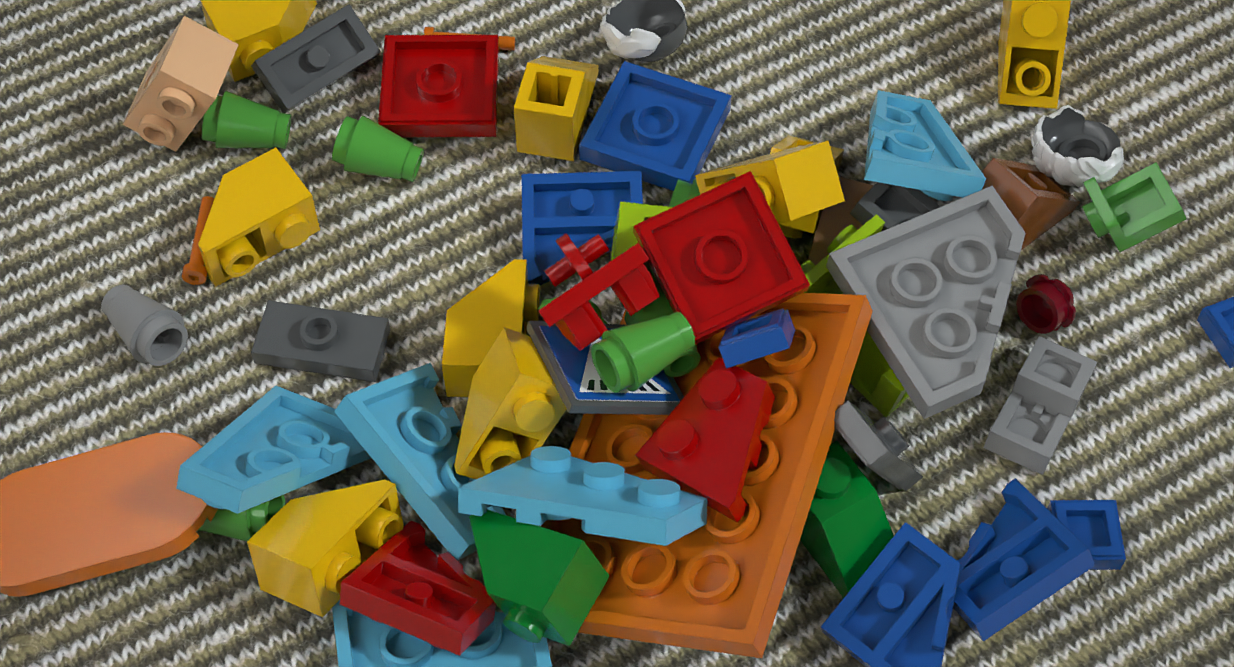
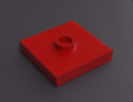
[378,35,499,137]
[633,171,810,344]

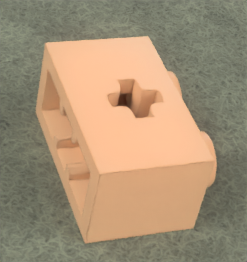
[123,16,239,152]

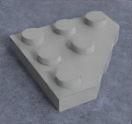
[826,186,1026,419]

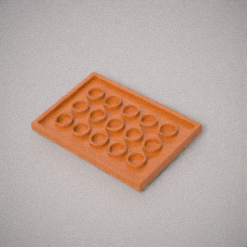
[540,293,873,658]

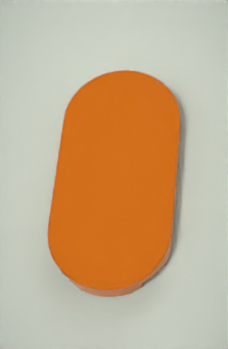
[0,432,218,597]

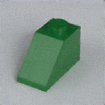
[800,441,894,598]
[469,509,610,646]

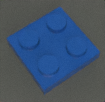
[579,61,732,191]

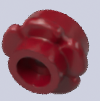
[1016,274,1076,334]

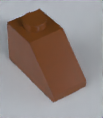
[982,158,1080,250]

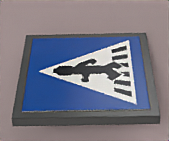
[526,321,684,415]

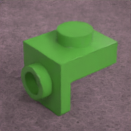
[1082,162,1187,252]

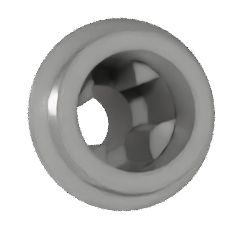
[101,284,188,366]

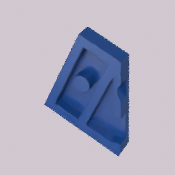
[521,171,643,286]
[953,478,1095,641]
[821,522,961,667]

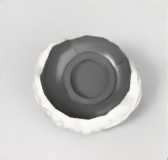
[600,0,688,62]
[1031,105,1124,187]

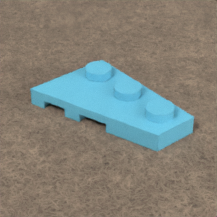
[864,90,986,201]
[334,363,506,560]
[176,386,371,514]
[458,446,707,546]
[332,600,552,667]

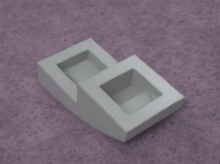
[983,336,1097,475]

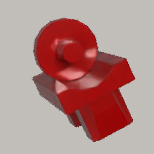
[538,233,660,351]

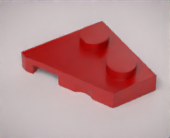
[635,357,775,523]
[339,520,496,656]

